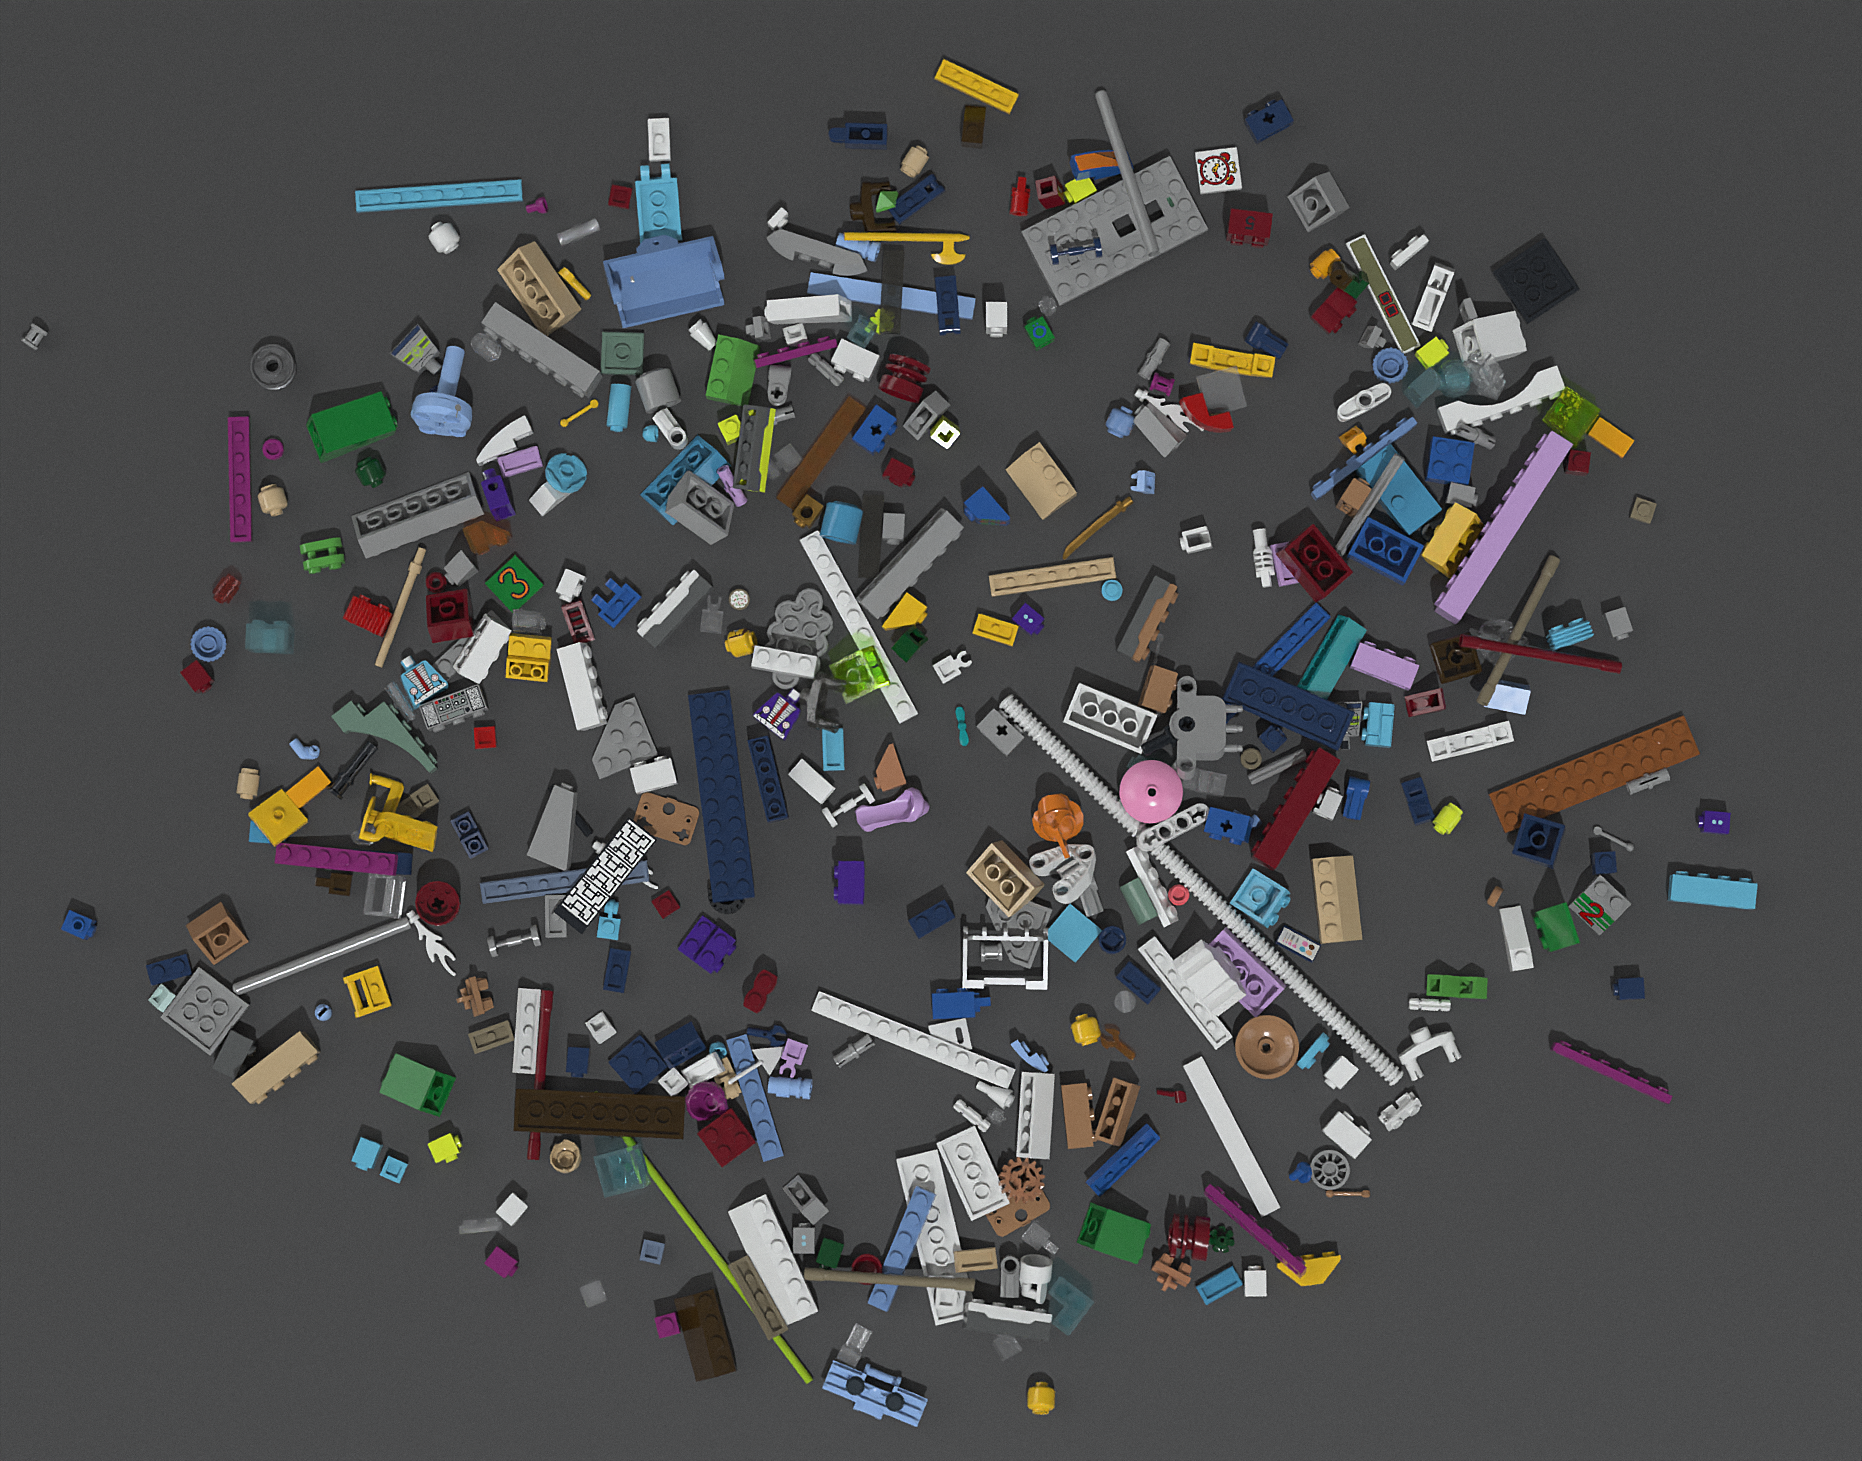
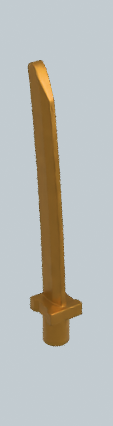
[1063,496,1134,560]

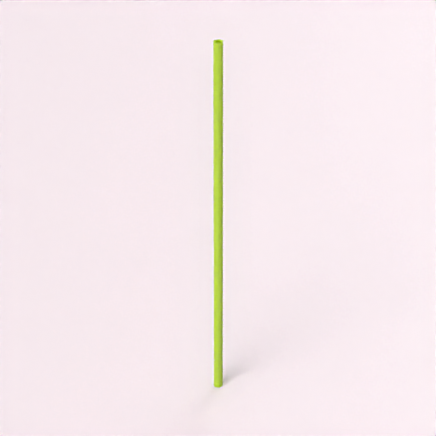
[595,1091,813,1384]

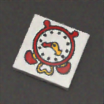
[1195,147,1242,195]

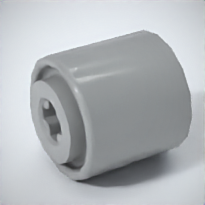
[635,368,681,414]

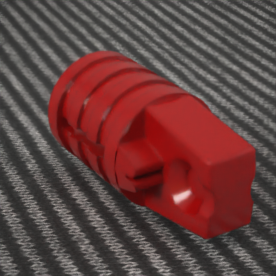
[1009,177,1031,216]

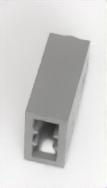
[1133,402,1188,458]

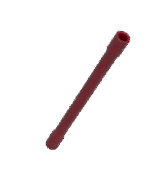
[1459,634,1622,674]
[527,990,554,1160]

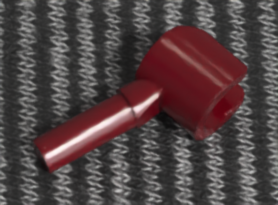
[1157,1090,1187,1103]

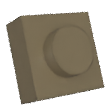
[1629,497,1657,524]

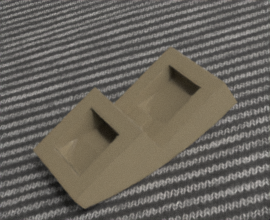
[396,784,439,819]

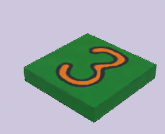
[485,555,544,614]

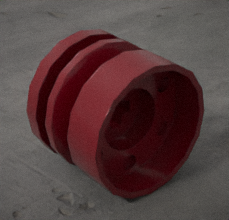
[878,354,931,403]
[415,881,461,926]
[1168,1213,1210,1261]

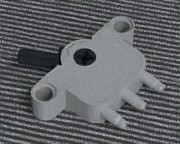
[1141,676,1243,780]

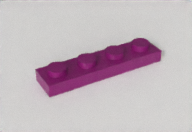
[753,336,837,368]

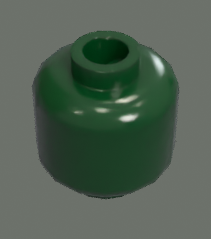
[355,456,386,488]

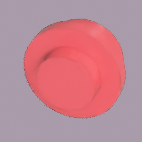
[1168,884,1189,906]

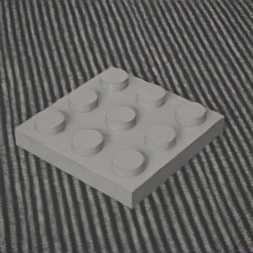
[160,967,250,1056]

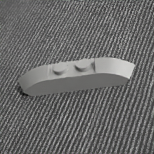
[766,229,867,276]

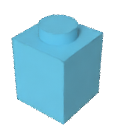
[351,1137,383,1171]

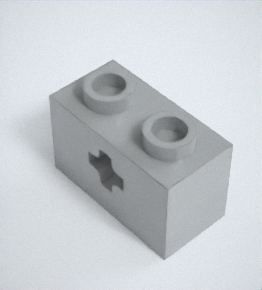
[976,709,1024,757]

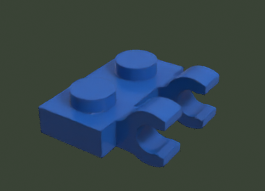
[591,578,642,629]

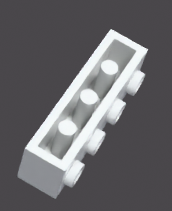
[557,642,608,731]
[1016,1072,1055,1159]

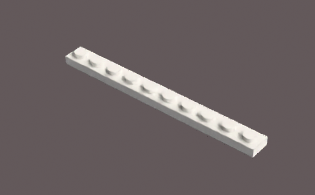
[800,530,918,724]
[811,991,1016,1089]

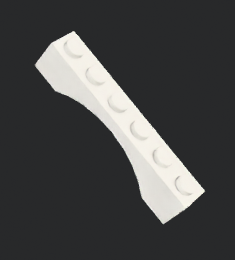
[1437,366,1566,435]

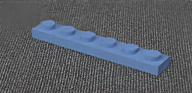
[1311,417,1417,501]
[726,1034,784,1162]
[868,1186,937,1312]

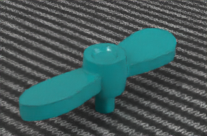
[955,707,969,746]

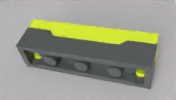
[733,405,776,492]

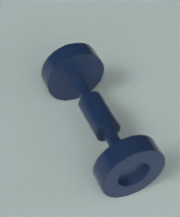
[1049,237,1103,265]

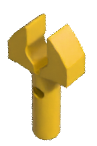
[558,267,591,300]

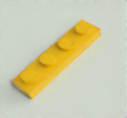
[935,59,1019,115]

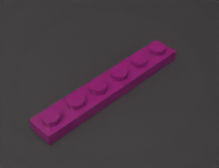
[228,416,253,543]
[275,843,398,876]
[1550,1040,1673,1104]
[1204,1184,1307,1278]

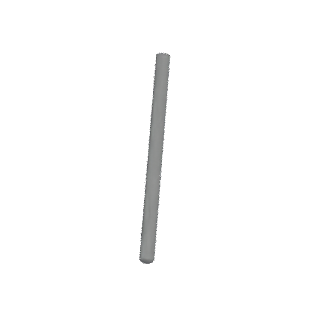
[1095,90,1160,257]
[232,916,412,995]

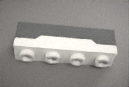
[637,570,713,650]
[962,1299,1052,1342]

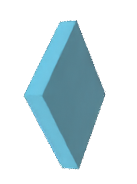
[1048,904,1102,963]

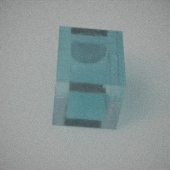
[847,314,878,349]

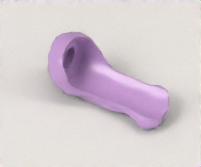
[855,787,930,832]

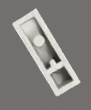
[1499,906,1534,972]

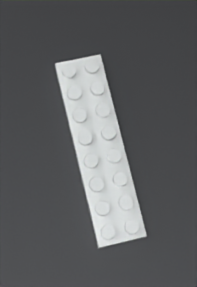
[896,1149,973,1325]

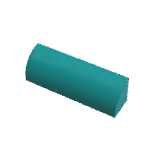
[1297,614,1367,700]

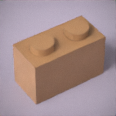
[1137,665,1179,714]

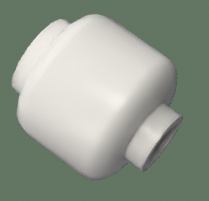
[429,222,460,254]

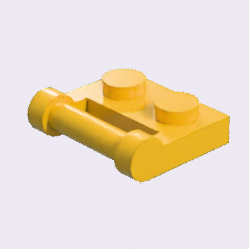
[343,966,392,1018]

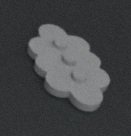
[764,588,833,690]

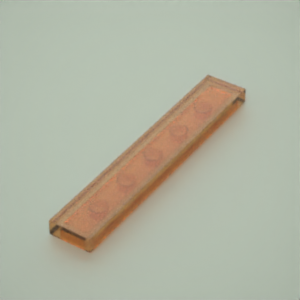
[776,397,866,511]

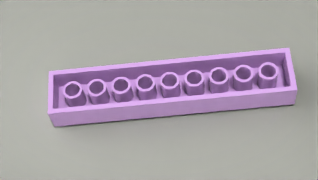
[1434,431,1573,625]

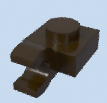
[314,873,353,896]

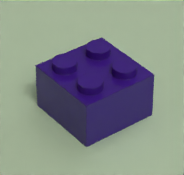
[834,861,865,906]

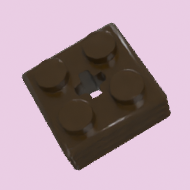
[1429,632,1482,684]

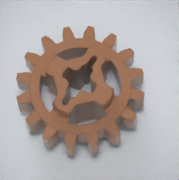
[998,1157,1045,1204]

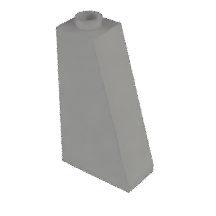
[527,782,578,871]

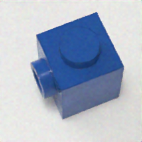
[61,910,97,940]

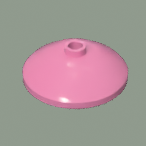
[1119,760,1183,823]

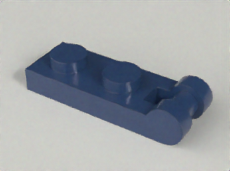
[888,174,946,225]
[935,275,961,336]

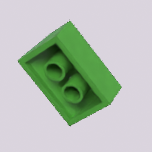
[705,334,761,407]

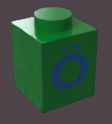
[1024,316,1055,351]

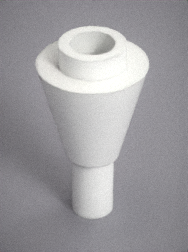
[976,1081,1015,1109]

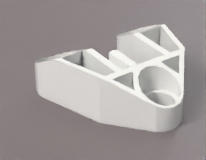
[1029,844,1096,904]

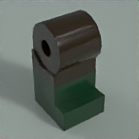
[1328,261,1369,299]

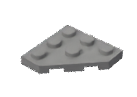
[592,697,659,780]
[986,897,1052,969]

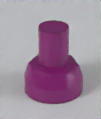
[526,197,548,214]

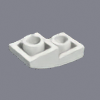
[788,759,836,804]

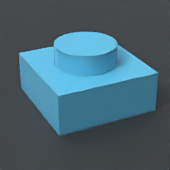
[380,1156,408,1184]

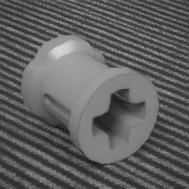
[21,323,48,351]
[980,942,1002,962]

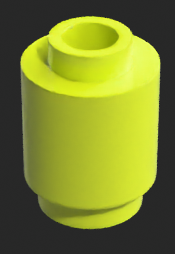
[1433,803,1463,835]

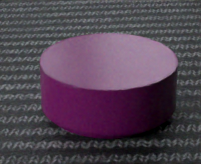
[262,439,284,460]

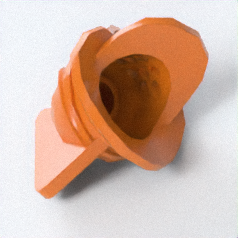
[1032,793,1083,859]

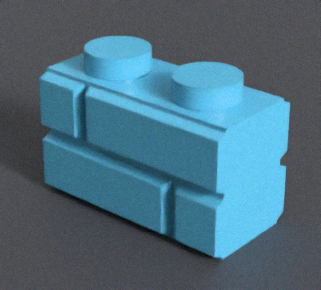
[1361,702,1395,748]

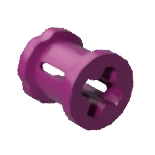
[1150,372,1175,396]

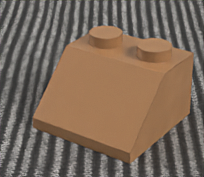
[186,902,249,965]

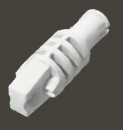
[1253,528,1275,588]

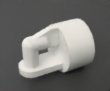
[1019,1254,1053,1304]

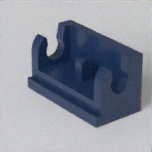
[655,1022,707,1070]

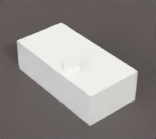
[1063,682,1157,754]

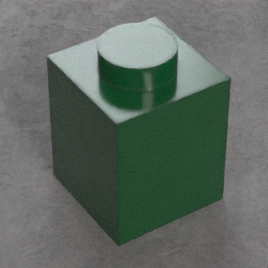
[891,625,929,663]
[816,1237,845,1270]

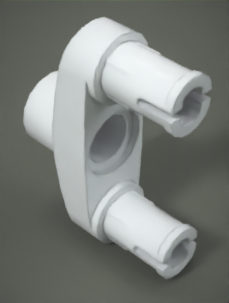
[1337,383,1391,422]
[1399,1027,1462,1081]

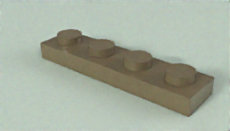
[728,1255,789,1340]

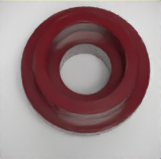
[426,572,447,593]

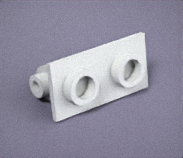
[1378,1091,1422,1131]

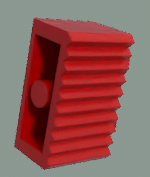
[343,594,393,638]

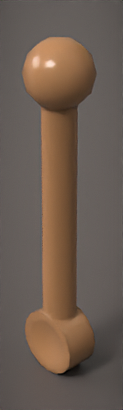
[1326,1190,1370,1198]

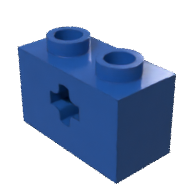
[852,405,898,455]
[1204,807,1254,846]

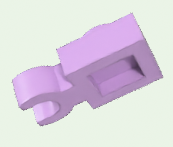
[779,1038,808,1078]

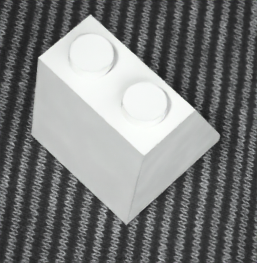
[1453,311,1527,370]

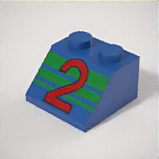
[963,486,1011,526]

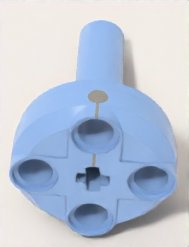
[411,346,472,437]

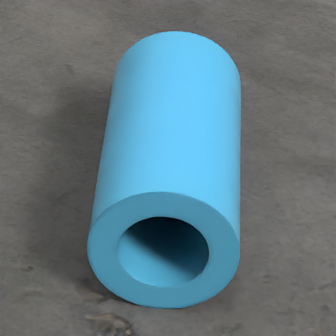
[606,384,631,432]

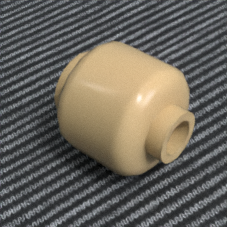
[258,484,288,517]

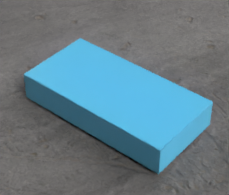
[822,728,845,771]

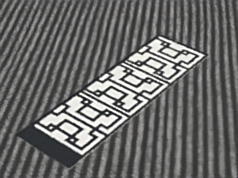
[554,817,657,934]

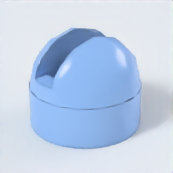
[315,1004,332,1021]

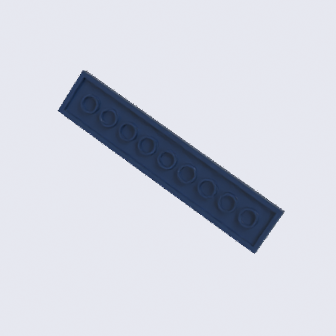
[688,690,755,903]

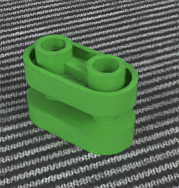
[299,538,345,574]

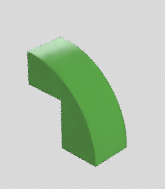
[1426,974,1488,999]

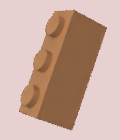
[1336,478,1372,518]
[1094,1078,1141,1146]
[1061,1083,1097,1149]

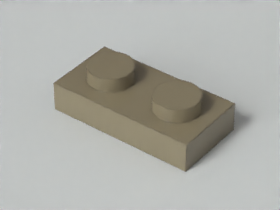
[468,1020,515,1054]

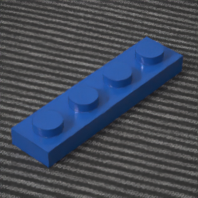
[1086,1123,1161,1197]

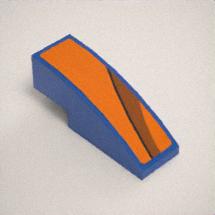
[1069,150,1134,181]

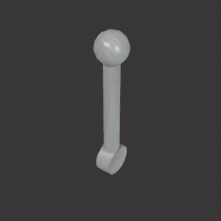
[1593,827,1634,851]

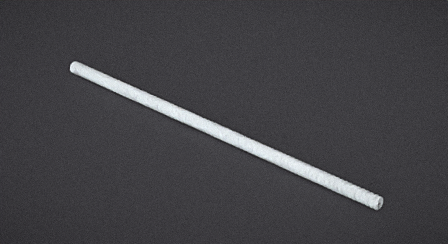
[999,694,1404,1086]

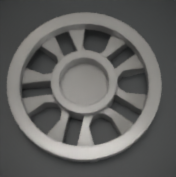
[1310,1150,1350,1190]

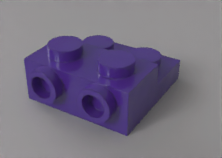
[678,915,737,974]

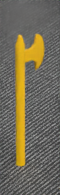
[844,232,970,265]

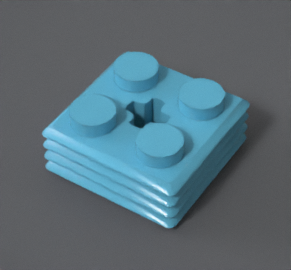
[1546,618,1594,651]

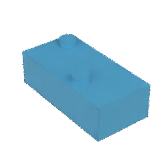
[1355,443,1442,537]

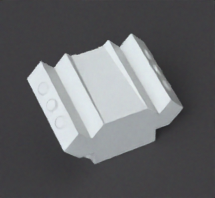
[1173,939,1247,1016]

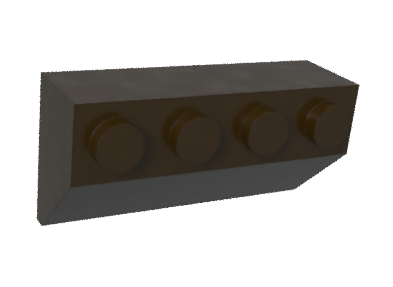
[674,1288,737,1382]

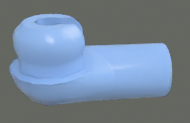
[289,738,320,760]

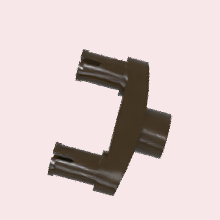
[850,181,896,233]

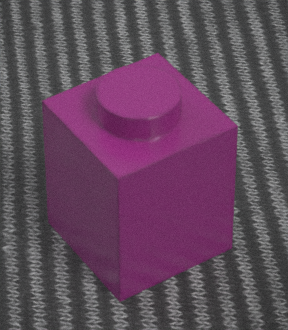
[484,1246,519,1279]
[654,1312,682,1339]

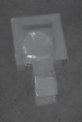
[1021,1222,1059,1255]

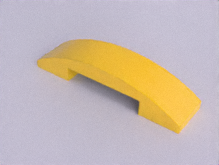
[1190,343,1275,378]

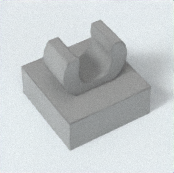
[746,316,771,340]
[1359,326,1387,348]

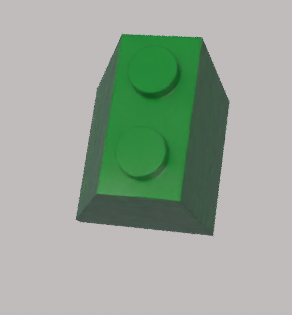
[379,1053,456,1117]
[1077,1202,1151,1264]

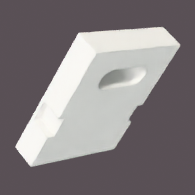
[928,1018,972,1050]

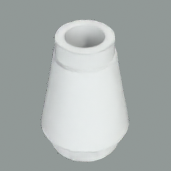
[689,319,717,351]

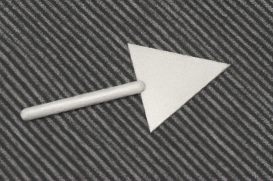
[728,1046,785,1084]

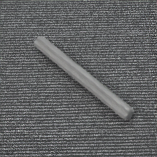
[1334,454,1404,558]

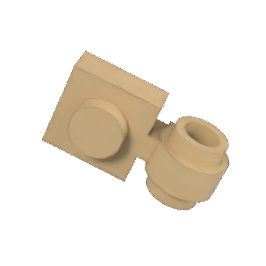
[713,1057,742,1100]

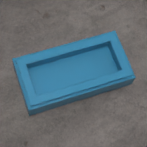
[1195,1266,1243,1305]

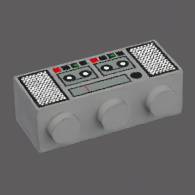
[419,684,489,733]

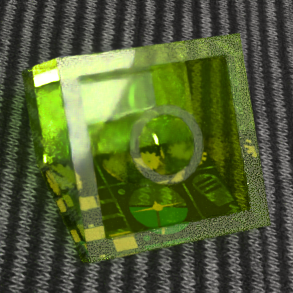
[1542,386,1601,449]

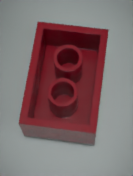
[1276,524,1353,602]

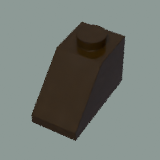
[962,105,986,149]

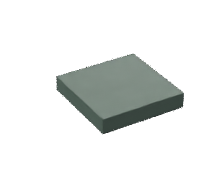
[601,332,644,375]

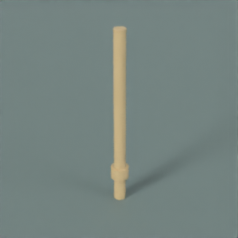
[374,547,426,668]

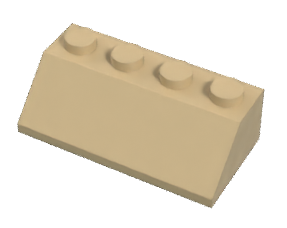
[497,241,581,336]
[1311,856,1362,944]
[232,1031,321,1104]

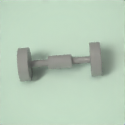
[487,925,542,957]

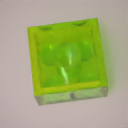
[829,645,891,704]

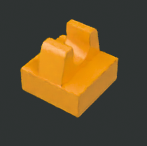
[1339,426,1367,454]

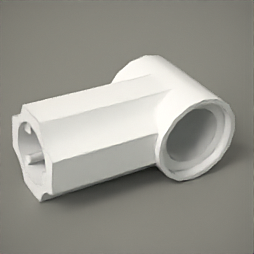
[652,408,688,450]

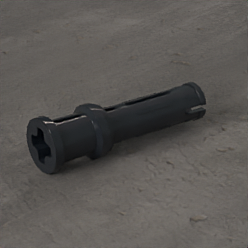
[327,741,378,800]

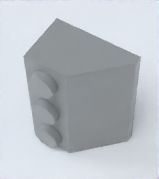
[665,471,735,545]

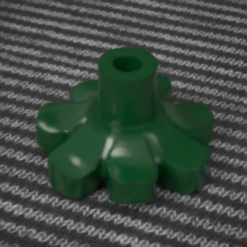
[1209,1226,1235,1253]

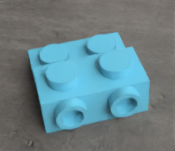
[1230,869,1291,928]

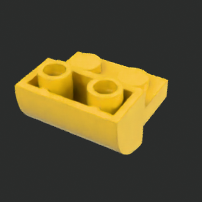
[506,633,552,682]

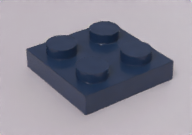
[608,1035,668,1094]

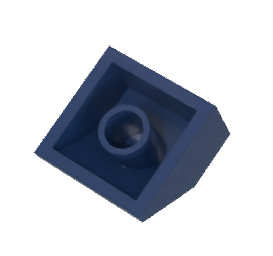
[1512,813,1566,869]

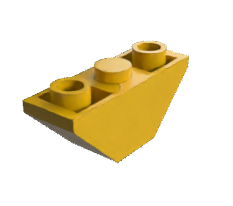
[1276,1251,1341,1286]

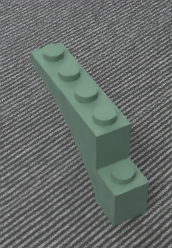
[331,701,438,774]

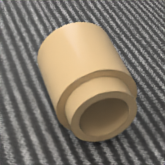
[900,145,929,178]
[236,768,260,800]

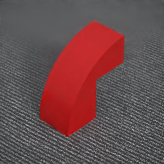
[1179,393,1234,433]

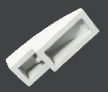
[1412,263,1455,332]
[476,415,534,466]

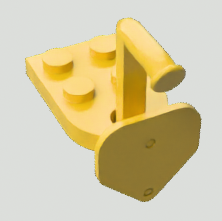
[359,773,438,852]

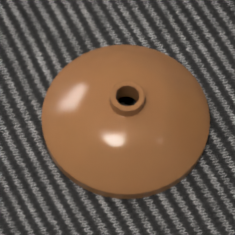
[1235,1015,1299,1079]

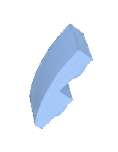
[1011,1040,1049,1073]

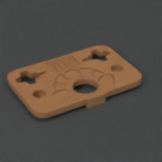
[634,792,699,845]
[986,1179,1050,1237]

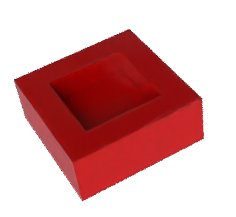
[474,726,497,749]

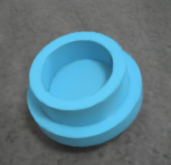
[1101,580,1123,601]

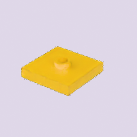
[248,789,308,847]

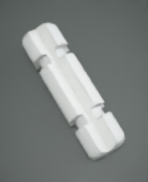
[1409,998,1451,1011]
[953,1099,991,1132]

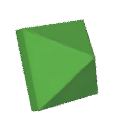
[876,191,898,212]

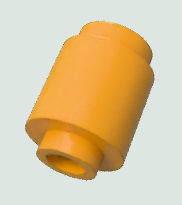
[1310,248,1341,279]

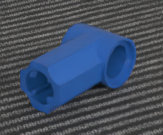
[1342,776,1370,820]

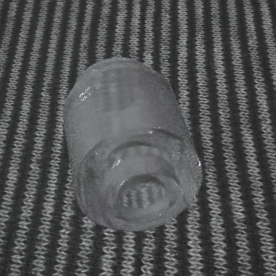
[471,333,502,362]

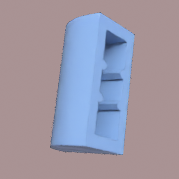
[1484,677,1531,715]

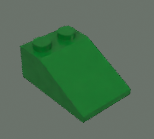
[1533,902,1580,953]

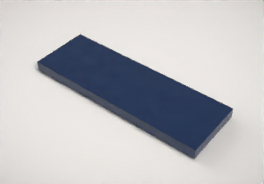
[1223,662,1355,751]

